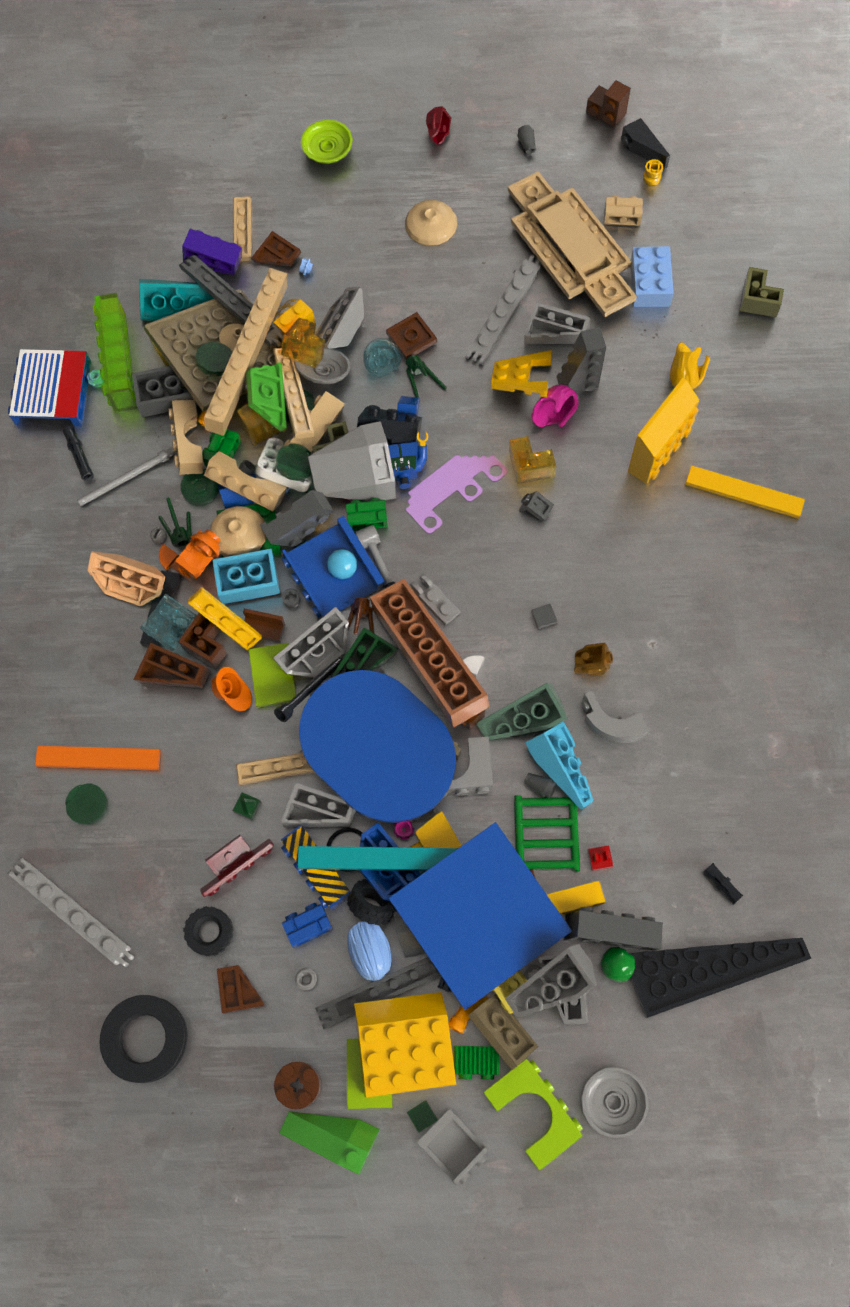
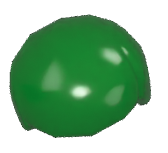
[600,947,635,983]

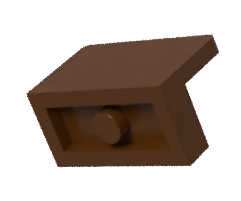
[243,608,286,643]

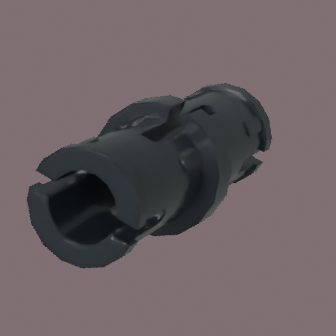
[703,863,743,905]

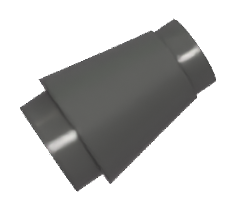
[517,125,536,154]
[524,773,557,798]

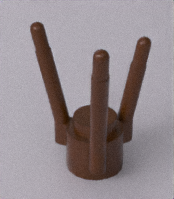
[347,597,374,635]

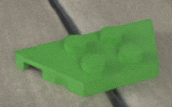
[246,362,287,431]

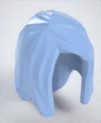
[347,921,392,981]

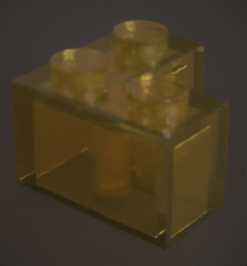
[281,318,325,368]
[238,404,287,447]
[509,436,557,484]

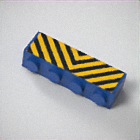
[281,825,351,911]

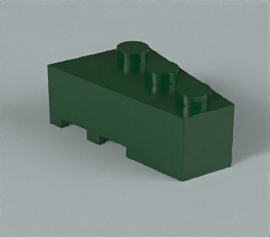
[331,627,398,678]

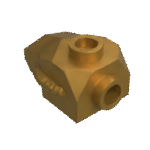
[574,643,613,675]

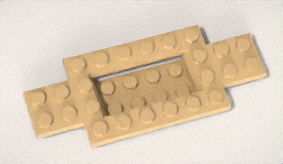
[508,171,637,317]

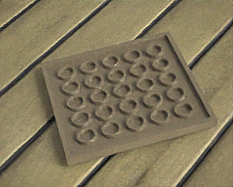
[144,289,296,412]

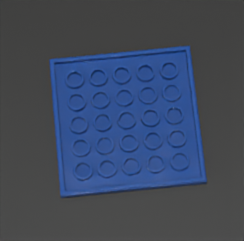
[388,822,572,1010]

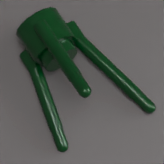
[406,355,447,398]
[158,497,192,547]

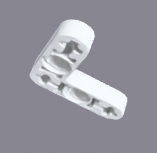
[255,438,311,492]

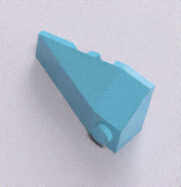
[525,721,594,809]

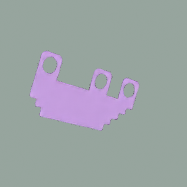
[406,455,507,533]

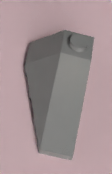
[505,944,596,1018]

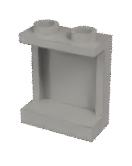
[417,1109,488,1185]

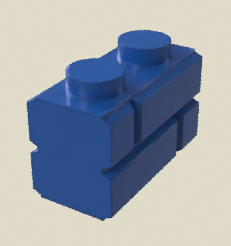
[282,903,333,948]

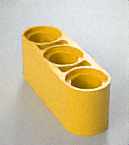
[547,881,606,915]

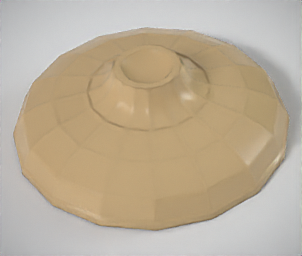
[405,200,457,246]
[210,506,266,557]

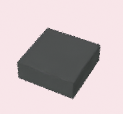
[531,604,557,630]

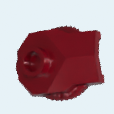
[426,106,452,145]

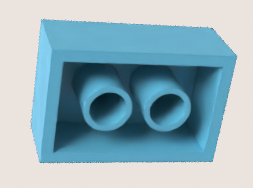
[213,549,281,604]

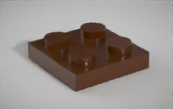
[386,312,437,360]

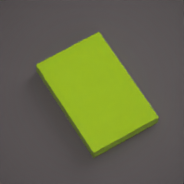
[249,643,296,708]
[347,1038,393,1109]

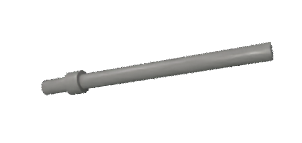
[77,447,177,506]

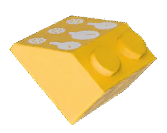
[272,299,315,343]

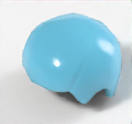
[327,549,357,580]

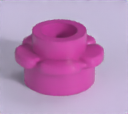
[394,820,414,840]

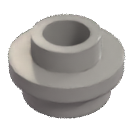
[295,968,317,991]

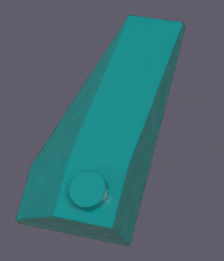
[139,279,214,321]

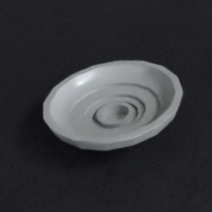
[295,347,351,384]
[582,1067,649,1138]

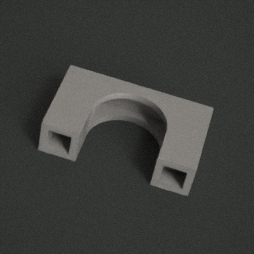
[444,736,493,797]

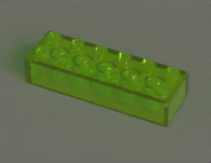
[93,293,137,413]

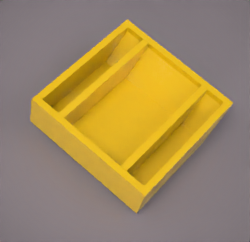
[628,378,699,484]
[354,992,456,1098]

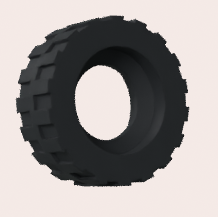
[347,879,395,925]
[183,906,234,956]

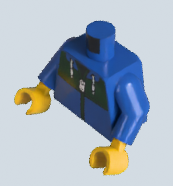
[388,432,429,489]

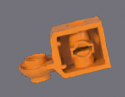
[171,529,221,581]

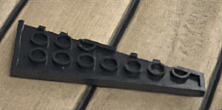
[629,937,812,1018]

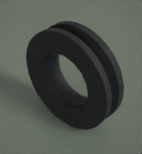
[99,995,188,1083]

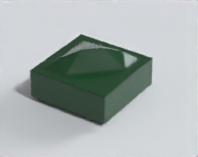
[232,792,261,820]

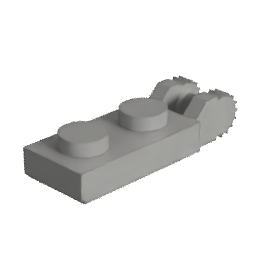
[410,574,460,626]

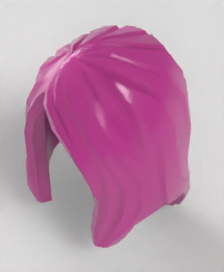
[531,384,579,428]

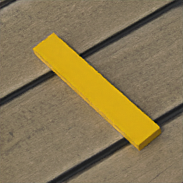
[685,465,805,519]

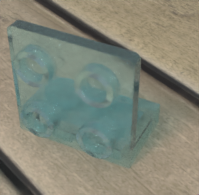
[140,594,197,651]

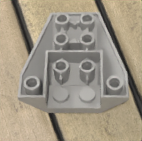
[308,421,396,501]

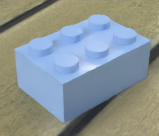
[631,246,674,307]

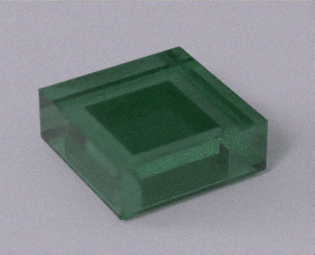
[407,1100,438,1133]

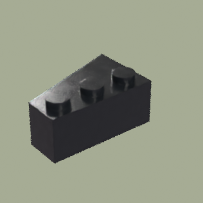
[357,405,422,444]

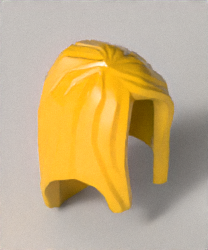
[670,342,710,389]

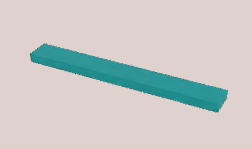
[298,846,458,871]

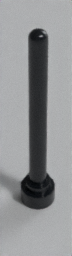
[274,657,343,722]

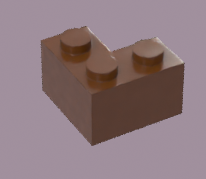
[586,80,631,127]
[178,613,227,669]

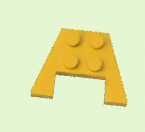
[491,350,553,397]

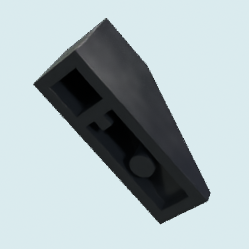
[621,118,670,169]

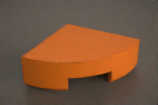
[159,544,179,571]

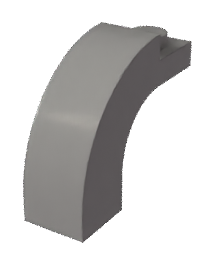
[582,690,650,743]

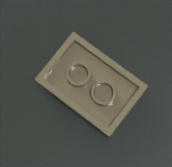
[468,994,539,1070]

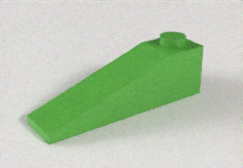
[279,1111,380,1175]

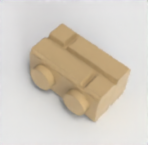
[604,195,643,226]

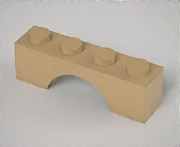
[168,400,203,475]
[204,451,287,512]

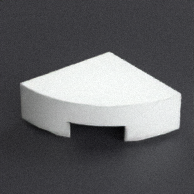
[463,655,485,677]

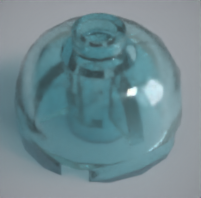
[363,338,401,377]

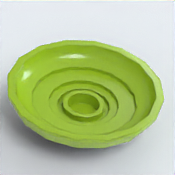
[301,119,353,164]

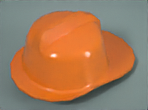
[211,667,252,711]

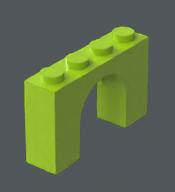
[483,1059,583,1171]

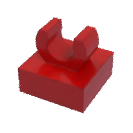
[587,845,613,871]

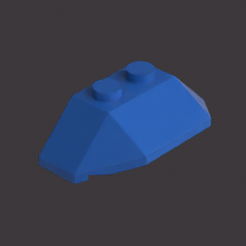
[359,823,421,900]

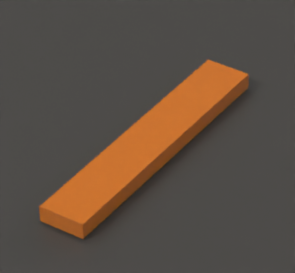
[35,746,161,771]

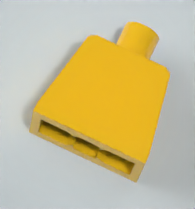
[408,811,462,848]

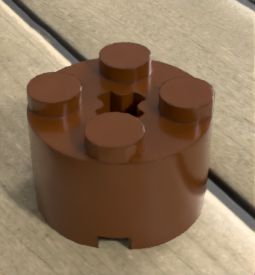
[274,1062,322,1109]

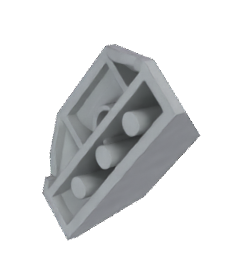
[314,287,364,349]
[273,607,349,678]

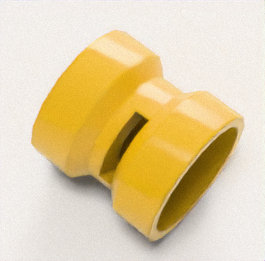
[643,159,663,186]

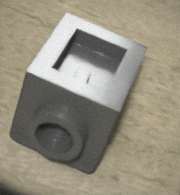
[519,491,554,522]

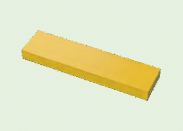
[188,587,262,651]

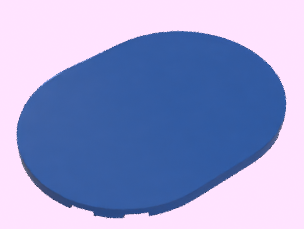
[299,670,456,823]

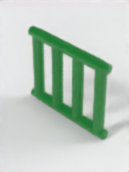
[514,795,580,872]

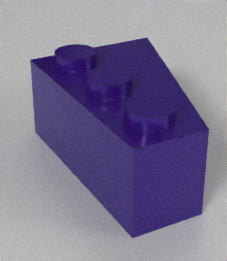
[182,229,242,275]

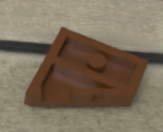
[251,231,302,267]
[217,965,265,1014]

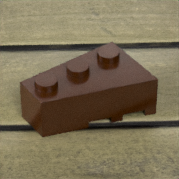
[133,643,211,688]

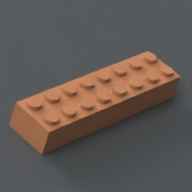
[369,579,489,728]

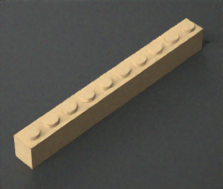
[204,268,287,436]

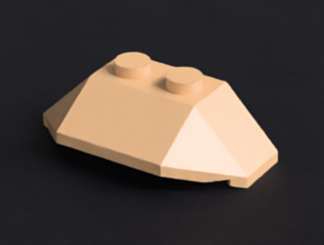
[87,552,165,606]

